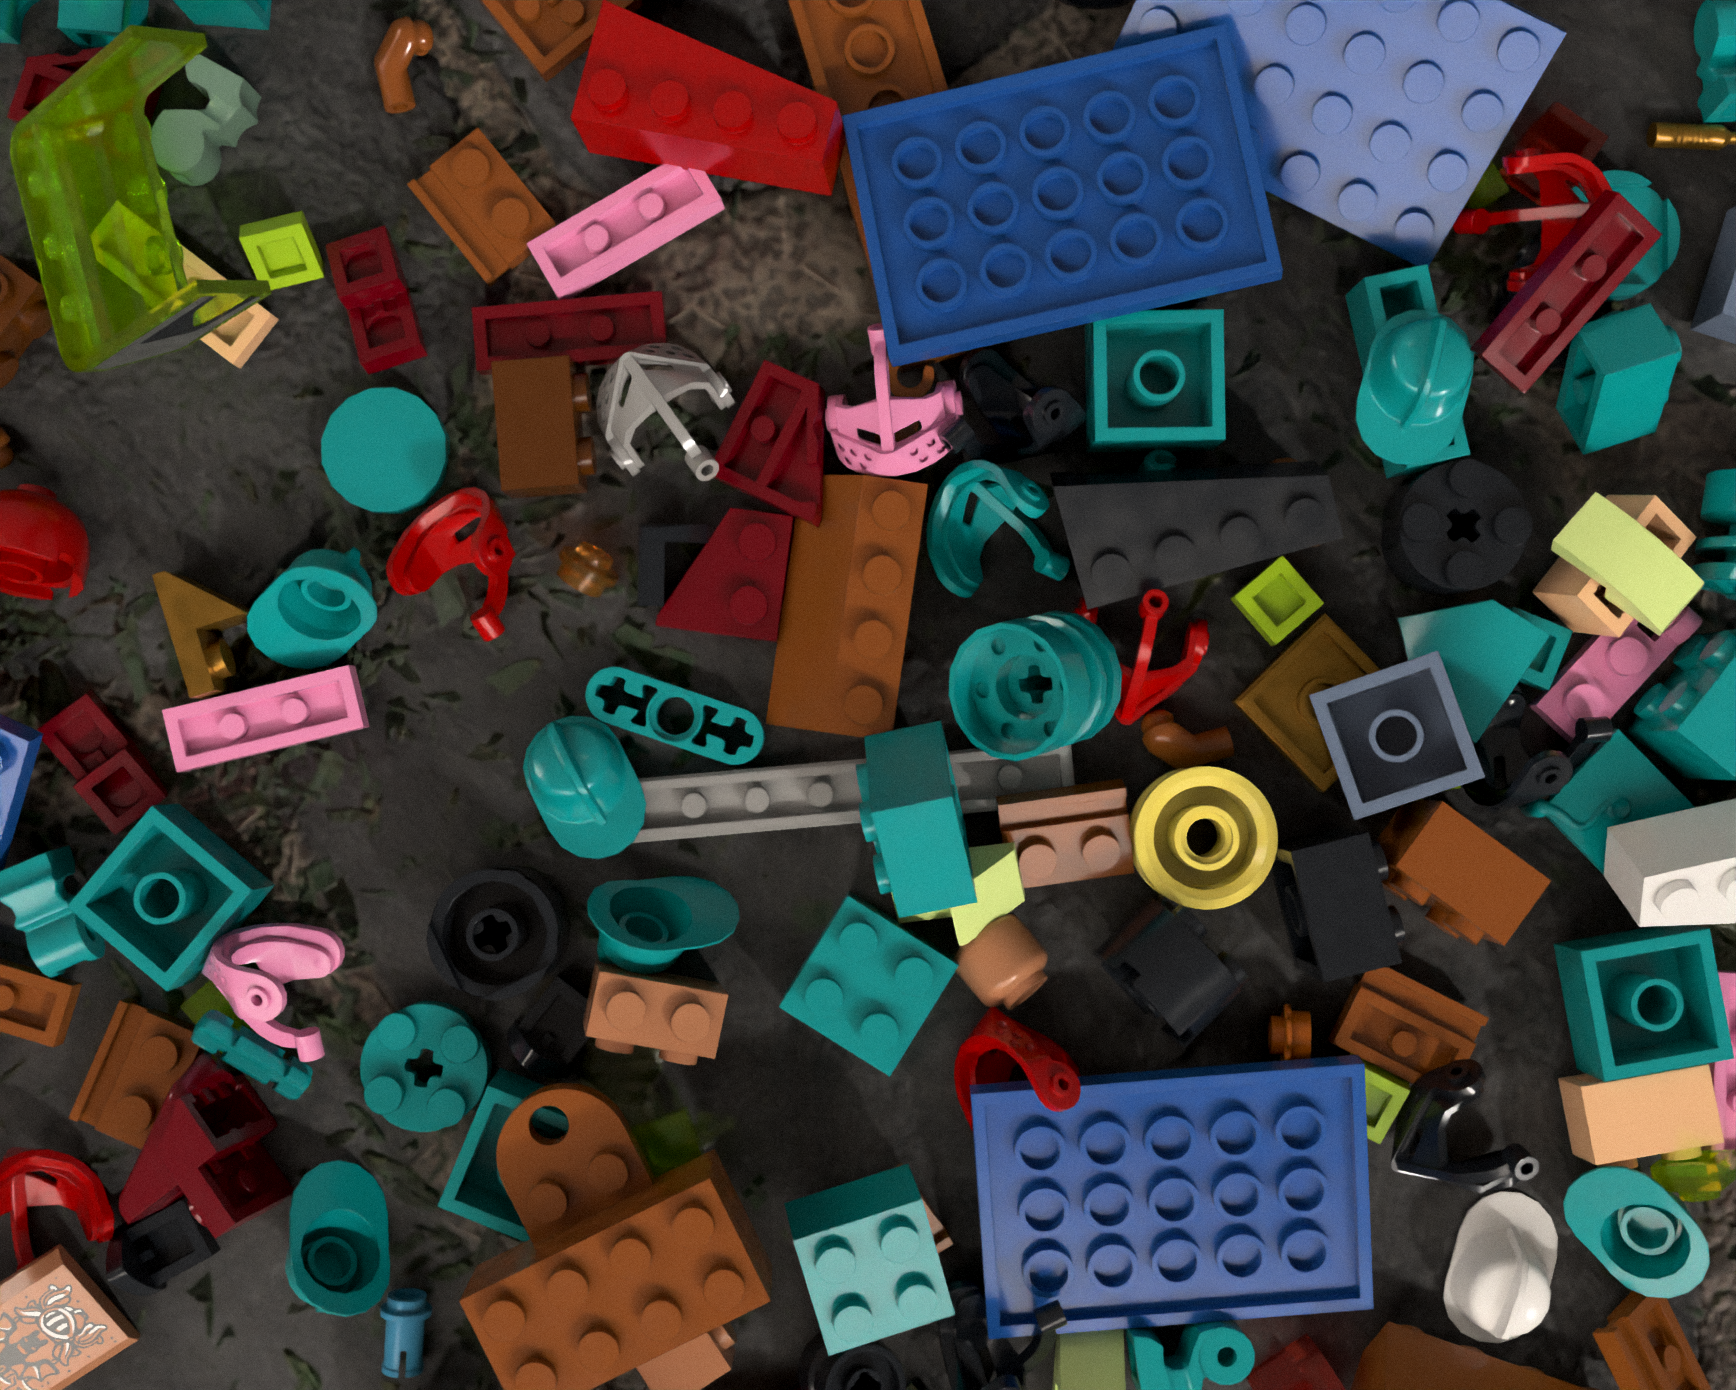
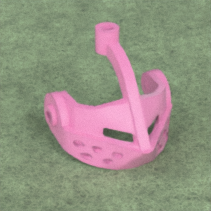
[825,323,963,477]
[201,923,345,1062]

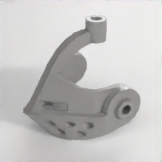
[596,343,736,481]

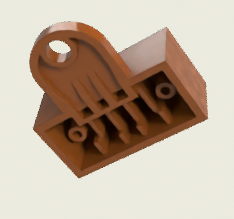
[459,1083,773,1390]

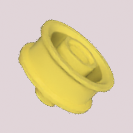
[1129,766,1278,910]

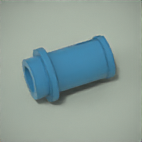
[380,1288,433,1378]

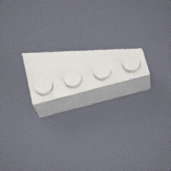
[1603,798,1736,927]

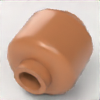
[953,914,1048,1010]

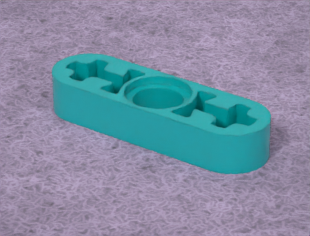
[585,667,765,765]

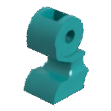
[1694,0,1736,123]
[0,845,105,978]
[1124,1320,1255,1390]

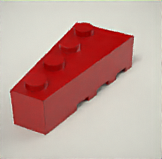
[570,0,846,196]

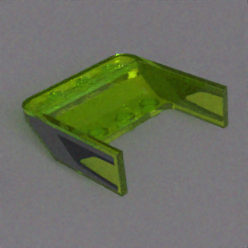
[10,25,272,372]

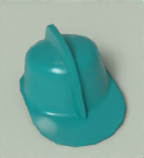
[1355,309,1474,465]
[247,547,378,669]
[523,715,646,859]
[587,876,740,975]
[285,1160,390,1317]
[1563,1166,1710,1298]

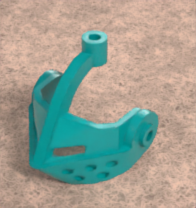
[927,460,1070,598]

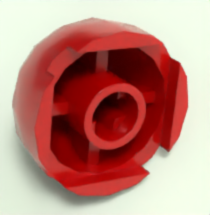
[0,484,91,600]

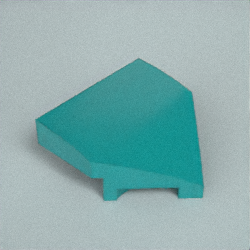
[1397,599,1550,743]

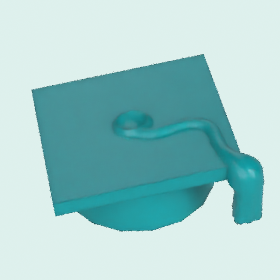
[1518,729,1695,875]

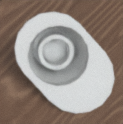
[1443,1191,1558,1343]

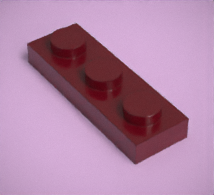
[1470,189,1662,394]
[471,291,668,375]

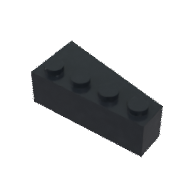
[1049,461,1344,610]

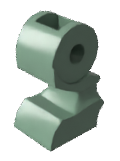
[149,48,262,186]

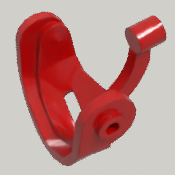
[1453,147,1612,292]
[386,487,516,642]
[1073,589,1210,725]
[954,1006,1081,1131]
[0,1147,115,1271]

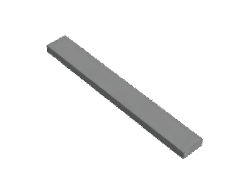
[633,744,1075,843]

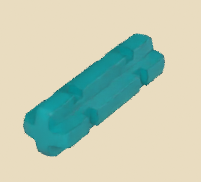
[191,1009,313,1100]

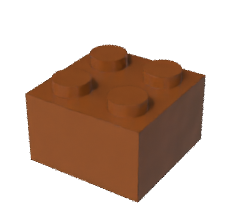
[1376,799,1551,946]

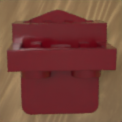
[118,1052,294,1239]

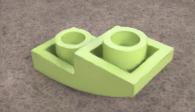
[1551,492,1704,636]

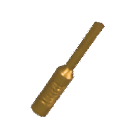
[1647,122,1736,150]

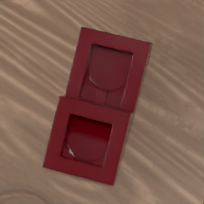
[325,225,428,375]
[36,689,169,835]

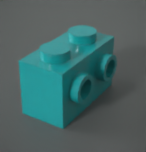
[1555,303,1682,455]

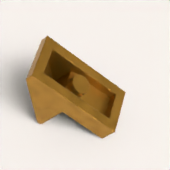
[152,571,250,699]

